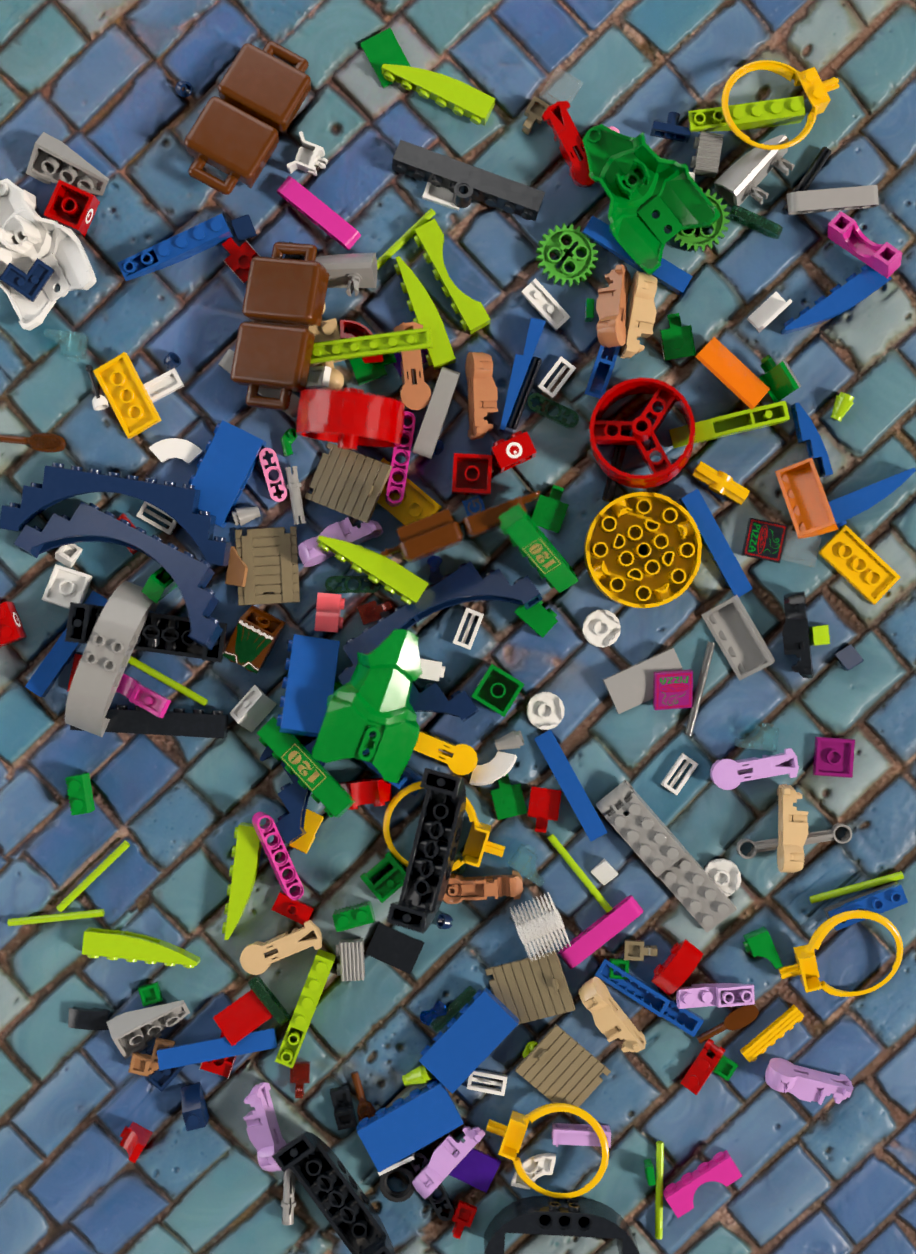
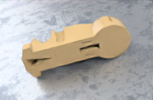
[618,271,657,359]
[777,784,808,873]
[240,920,322,975]
[579,977,646,1052]

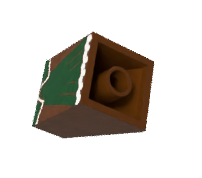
[223,605,286,674]

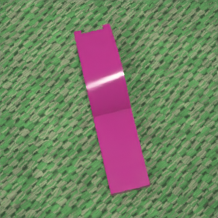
[116,673,171,718]

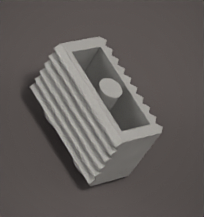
[690,131,724,178]
[336,938,365,981]

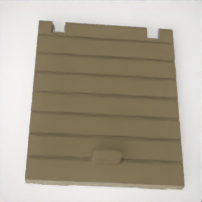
[304,442,392,524]
[235,526,300,606]
[485,951,576,1024]
[515,1024,611,1117]

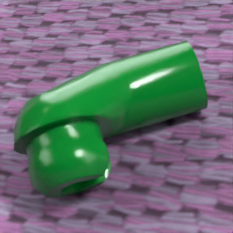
[280,428,298,457]

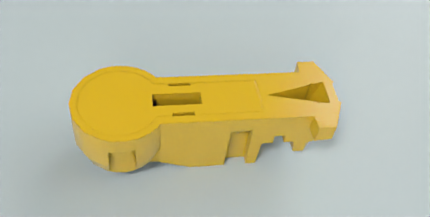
[414,731,478,775]

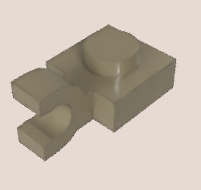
[522,96,551,135]
[624,939,658,961]

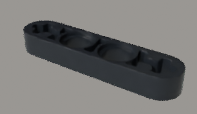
[410,1149,454,1221]

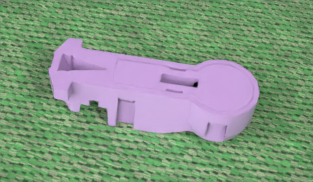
[298,517,383,567]
[710,748,799,790]
[765,1058,854,1105]
[243,1082,287,1172]
[412,1126,485,1199]

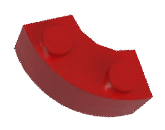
[340,320,383,363]
[339,778,392,810]
[652,939,704,996]

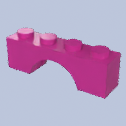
[828,211,902,279]
[663,1150,743,1218]

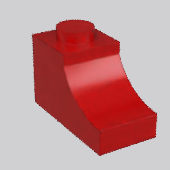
[119,1122,153,1163]

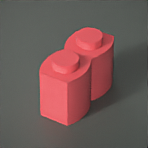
[315,592,345,633]

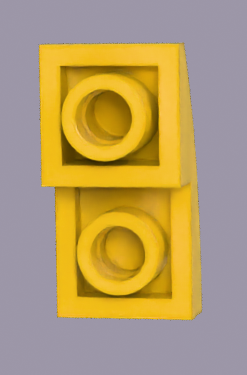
[289,809,324,854]

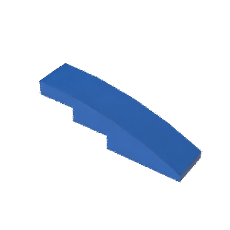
[790,402,833,478]

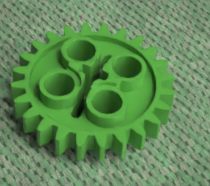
[667,188,730,253]
[536,223,598,287]

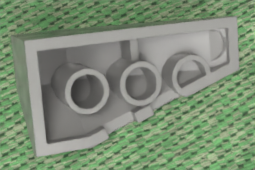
[26,132,109,196]
[106,1000,190,1059]

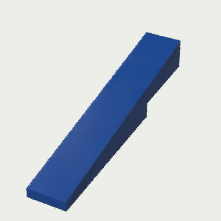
[582,216,693,295]
[499,318,546,433]
[679,489,753,597]
[25,590,108,697]
[534,729,608,841]
[595,958,704,1037]
[157,1028,278,1071]

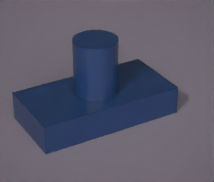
[650,112,691,143]

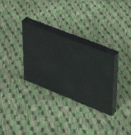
[365,922,424,974]

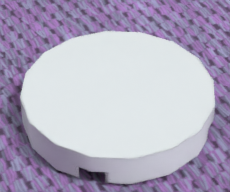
[582,609,621,647]
[526,692,565,730]
[704,858,741,897]

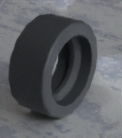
[379,1163,416,1202]

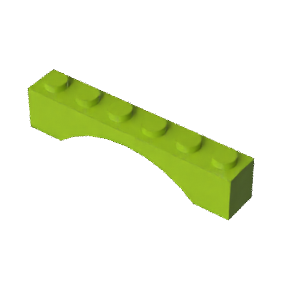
[413,218,491,335]

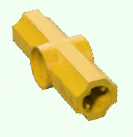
[691,461,750,505]

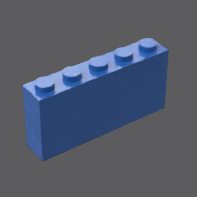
[188,420,266,528]
[276,634,340,737]
[419,987,519,1094]
[356,1078,464,1173]

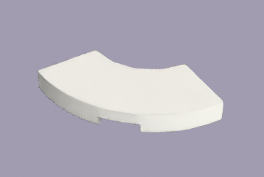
[149,438,203,465]
[469,751,517,786]
[511,1153,556,1190]

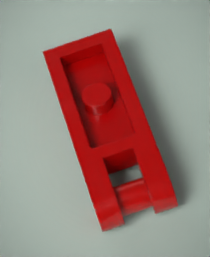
[680,1039,726,1095]

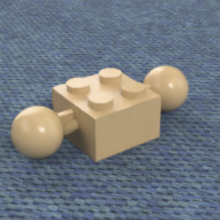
[308,303,347,390]

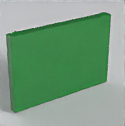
[360,28,411,88]

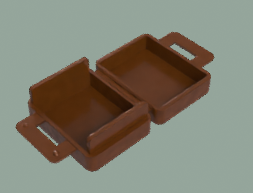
[184,41,311,195]
[230,242,329,411]
[380,490,540,563]

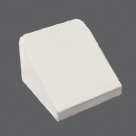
[55,544,83,568]
[590,859,618,885]

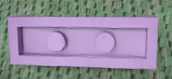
[551,1123,611,1148]

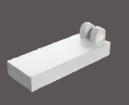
[521,278,570,331]

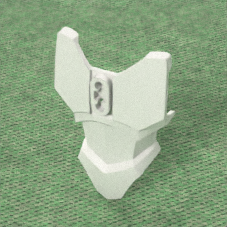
[0,179,97,331]

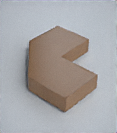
[225,546,248,587]
[128,1037,176,1077]

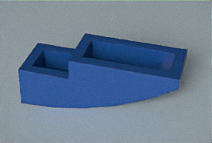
[584,345,621,399]

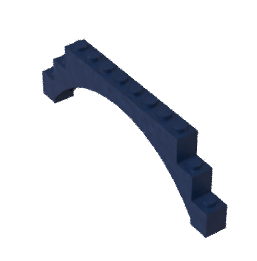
[0,462,231,566]
[14,502,223,650]
[338,561,542,685]
[275,682,479,844]

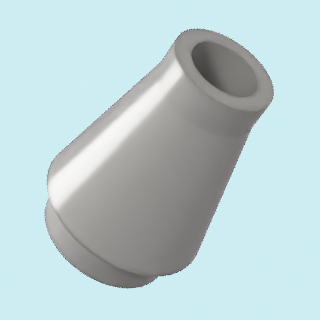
[231,506,261,526]
[495,730,524,751]

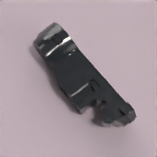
[782,591,813,678]

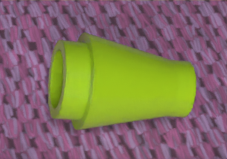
[830,392,854,422]
[402,1064,432,1087]

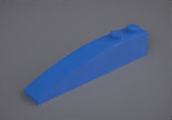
[829,468,916,527]

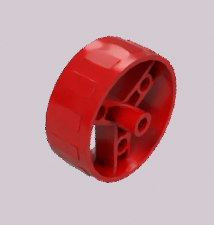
[589,378,695,489]
[296,388,405,450]

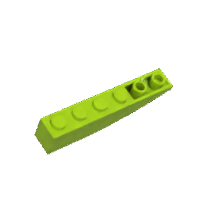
[381,64,495,126]
[688,96,806,132]
[394,256,456,370]
[669,400,790,449]
[316,536,429,605]
[222,822,263,940]
[82,927,201,968]
[275,949,336,1069]

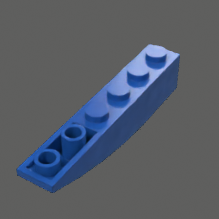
[118,214,234,281]
[780,264,892,335]

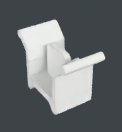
[287,131,328,176]

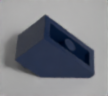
[181,1082,210,1131]

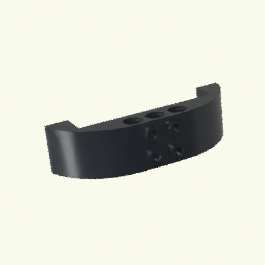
[65,602,227,663]
[386,768,466,933]
[272,1132,395,1254]
[484,1196,640,1254]

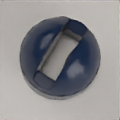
[175,80,192,98]
[164,352,181,369]
[437,913,453,929]

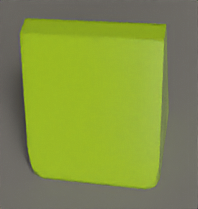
[809,625,830,646]

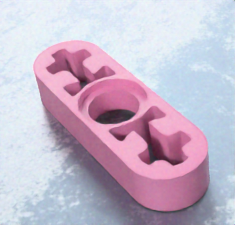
[259,448,288,503]

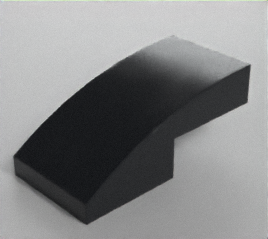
[68,1007,110,1030]
[330,1085,357,1131]

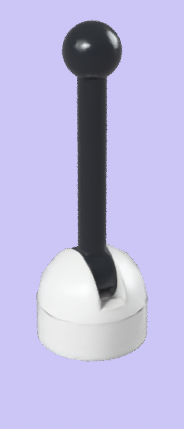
[85,365,109,411]

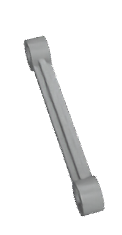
[736,823,852,859]

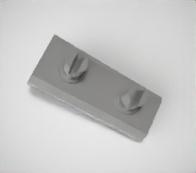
[714,135,795,209]
[315,253,378,296]

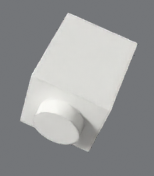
[419,658,445,681]

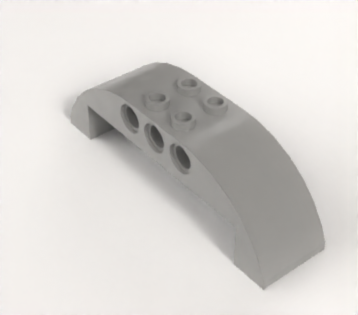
[65,581,159,737]

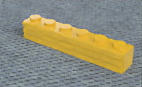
[740,1004,804,1063]

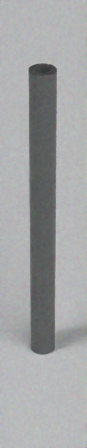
[685,641,715,736]

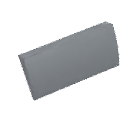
[701,594,775,681]
[602,648,683,714]

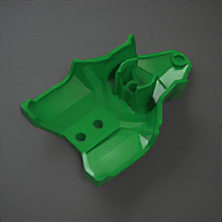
[582,124,720,276]
[311,629,422,783]

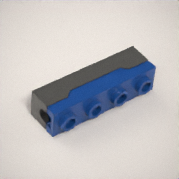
[823,881,908,931]

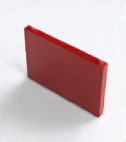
[213,987,274,1046]

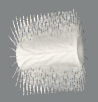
[510,892,571,961]

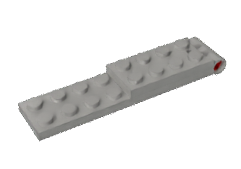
[596,780,737,933]

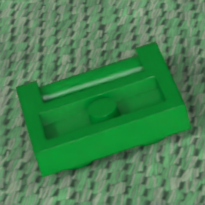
[360,851,406,903]

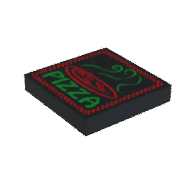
[741,518,788,563]

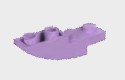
[676,983,755,1009]

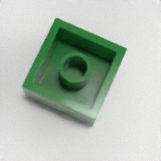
[471,663,525,717]

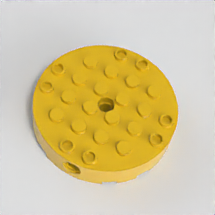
[584,492,702,608]

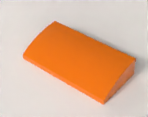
[695,337,770,410]
[775,457,838,539]

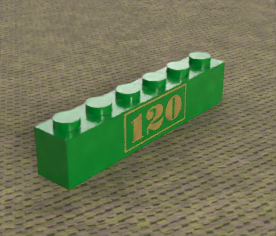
[499,504,579,593]
[257,717,356,818]

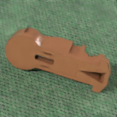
[596,264,632,348]
[393,321,431,411]
[465,352,498,440]
[442,869,523,905]

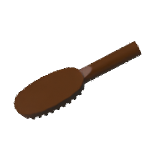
[0,433,66,452]
[696,1005,759,1043]
[351,1071,376,1121]

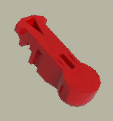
[542,101,596,188]

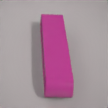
[277,176,361,251]
[386,411,416,507]
[252,812,304,900]
[558,895,644,969]

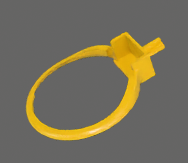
[721,60,840,150]
[383,781,505,871]
[779,910,903,997]
[486,1103,609,1199]

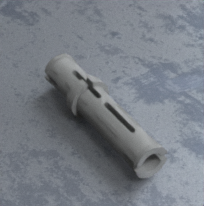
[285,466,306,525]
[281,1168,296,1225]

